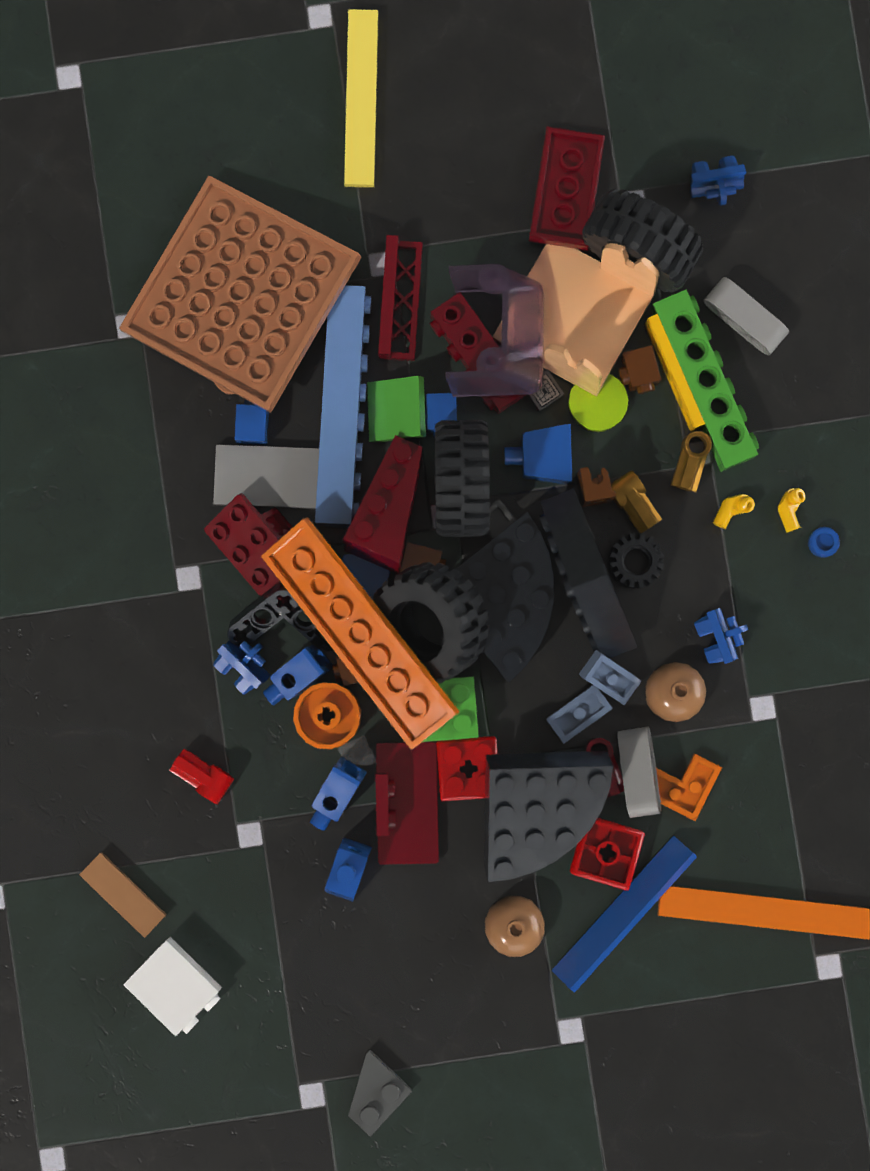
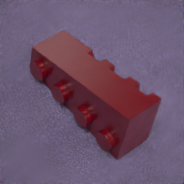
[343,435,423,574]

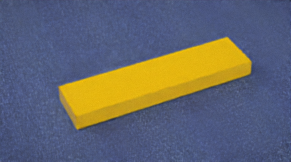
[644,314,705,432]

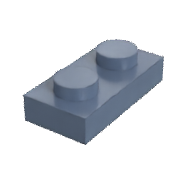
[579,650,641,705]
[546,685,613,744]

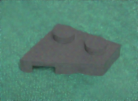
[348,1049,412,1137]

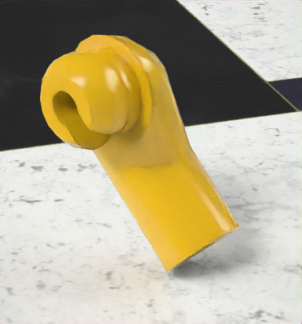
[778,488,806,533]
[713,494,755,529]

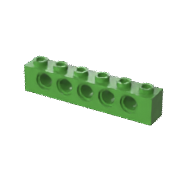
[650,290,759,472]

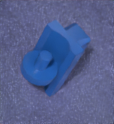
[690,156,746,206]
[694,608,749,664]
[213,641,271,695]

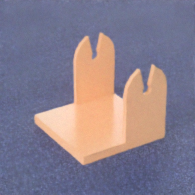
[492,243,660,397]

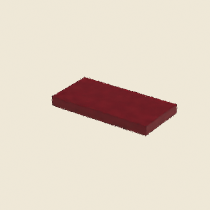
[529,127,605,250]

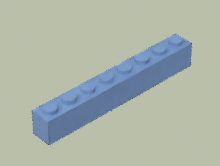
[315,285,371,528]

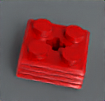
[436,736,498,802]
[570,818,645,891]

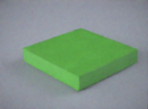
[367,376,426,443]

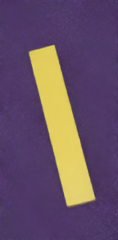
[344,9,378,187]

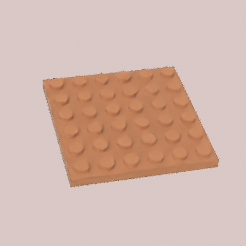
[119,176,362,413]

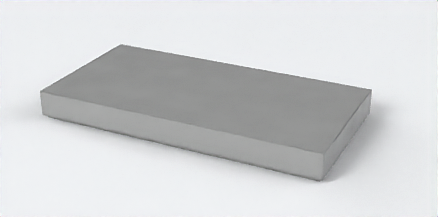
[213,445,319,509]

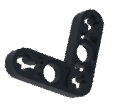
[227,582,333,651]

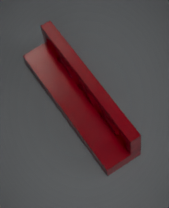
[378,235,423,361]

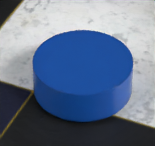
[808,527,840,558]

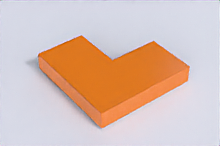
[656,753,722,821]

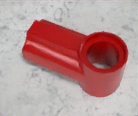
[169,749,234,805]

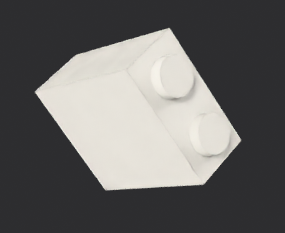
[123,937,222,1036]

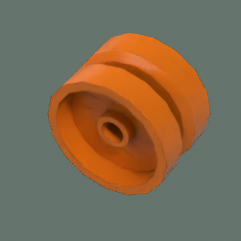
[293,682,362,749]

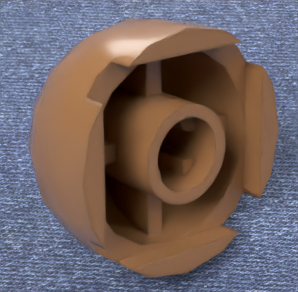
[645,662,706,722]
[485,896,545,957]

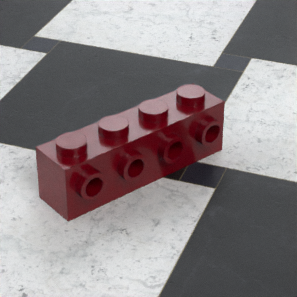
[429,292,529,414]

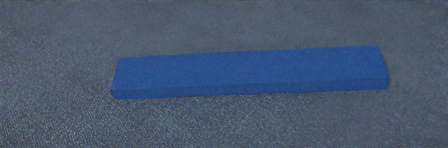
[552,836,697,993]

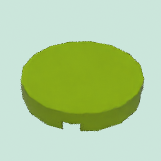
[568,374,628,432]

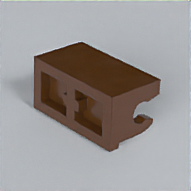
[576,467,616,508]

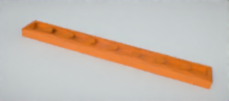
[657,886,870,940]

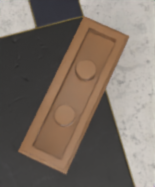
[79,852,167,938]

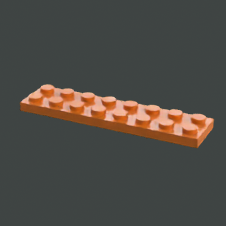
[261,517,460,750]

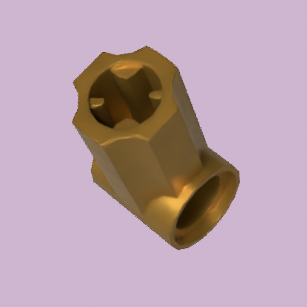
[671,431,712,492]
[611,470,662,534]

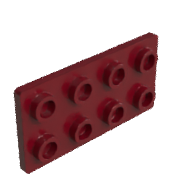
[204,493,294,610]
[376,742,439,865]

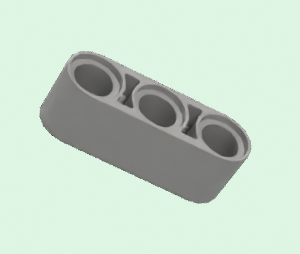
[703,277,789,356]
[617,727,661,818]

